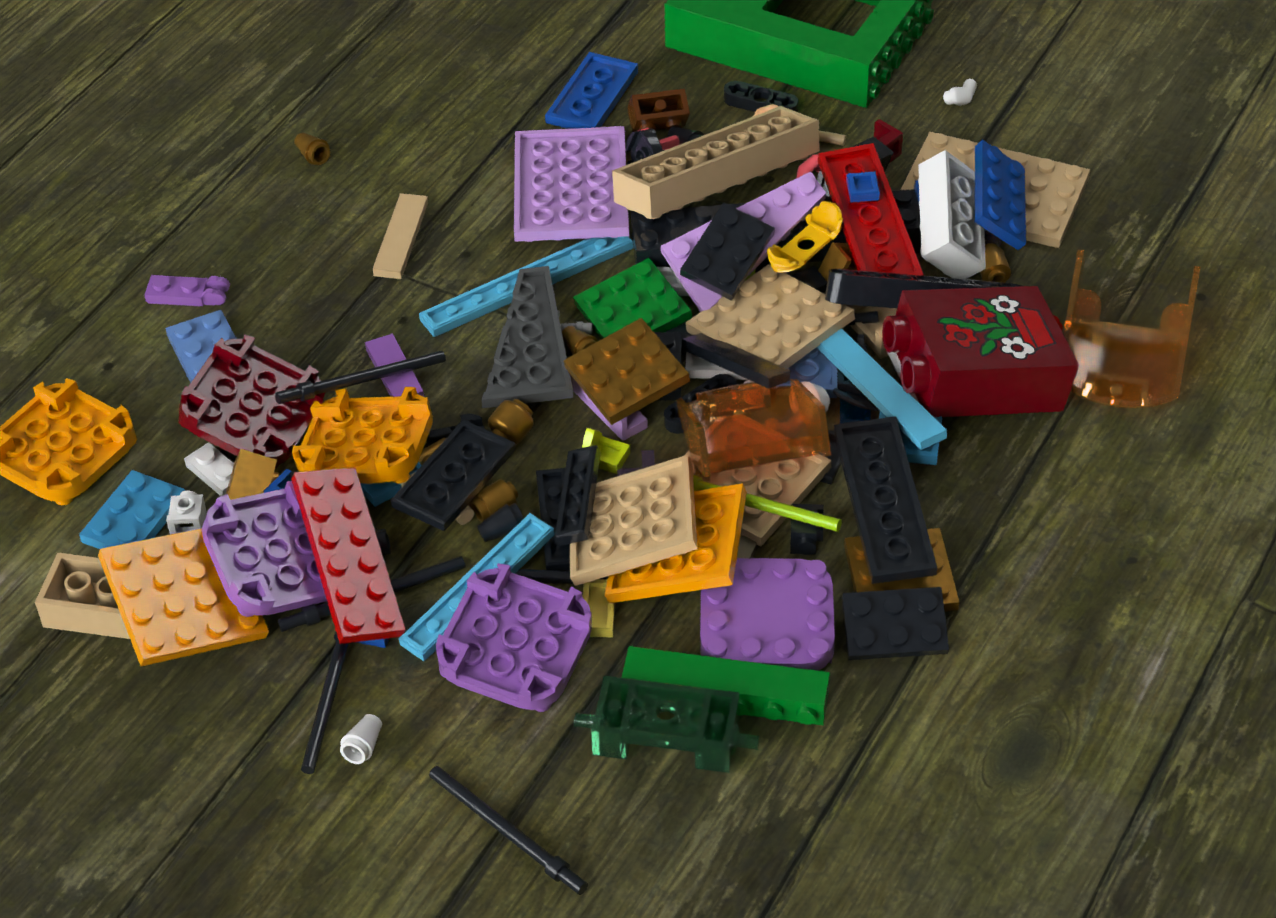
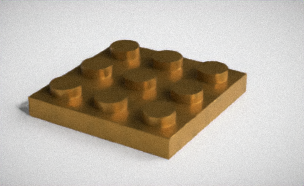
[563,318,690,425]
[844,528,959,612]

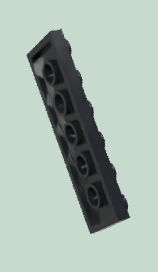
[834,416,937,584]

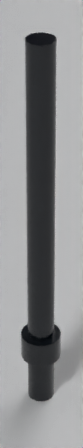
[275,351,446,404]
[278,556,465,632]
[301,631,353,774]
[429,766,588,895]

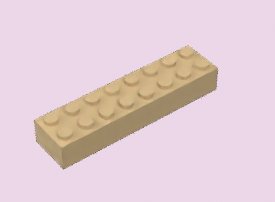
[612,106,819,219]

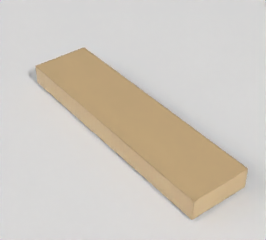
[373,193,428,279]

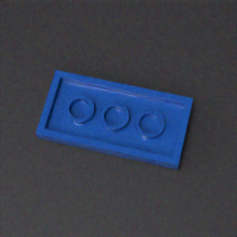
[545,52,638,129]
[975,140,1026,250]

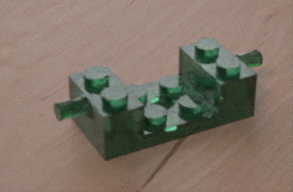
[574,676,760,773]

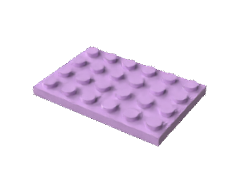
[514,126,629,242]

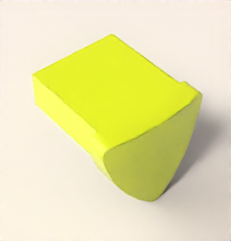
[582,428,630,474]

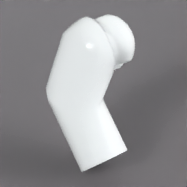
[943,79,977,105]

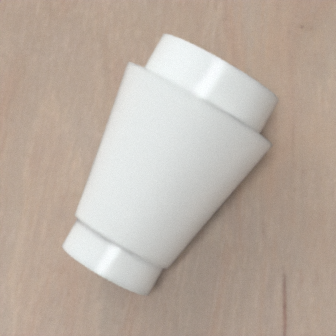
[340,714,382,764]

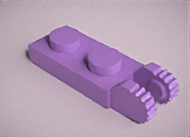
[144,275,230,306]

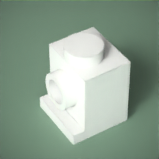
[166,490,207,535]

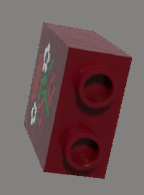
[882,286,1080,418]

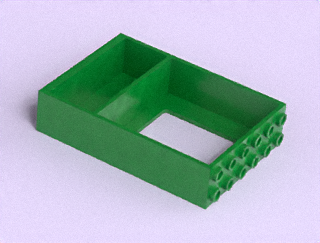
[664,0,934,108]

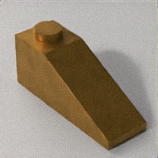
[226,449,279,500]

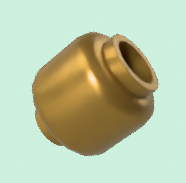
[488,399,534,445]

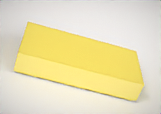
[582,579,615,638]

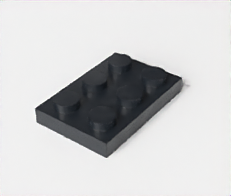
[680,202,775,301]
[842,587,949,660]

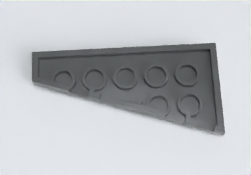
[482,266,573,409]

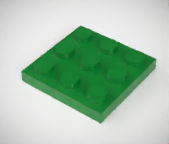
[573,258,693,340]

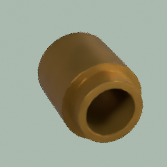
[980,243,1011,282]
[470,479,518,522]

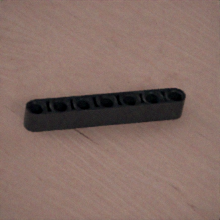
[825,269,1023,309]

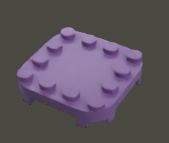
[202,481,327,617]
[700,558,835,671]
[436,563,592,712]

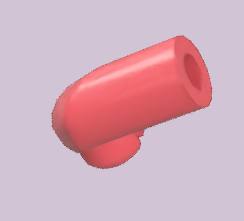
[796,154,821,178]

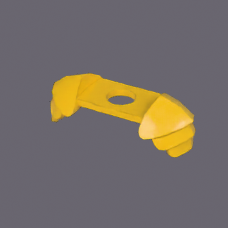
[767,201,843,273]

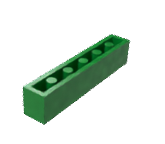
[621,646,830,725]

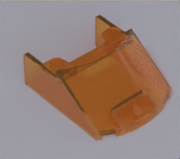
[1063,249,1200,408]
[676,379,831,478]

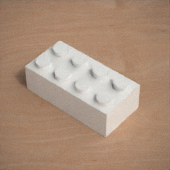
[918,150,986,279]

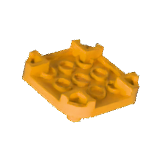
[0,378,137,505]
[292,386,433,484]

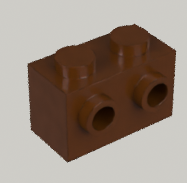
[627,88,690,132]

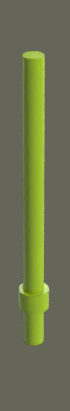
[693,475,842,532]

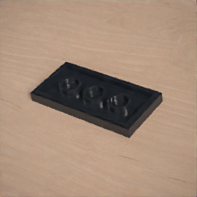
[391,420,516,532]

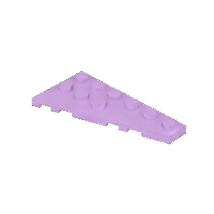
[661,171,826,312]

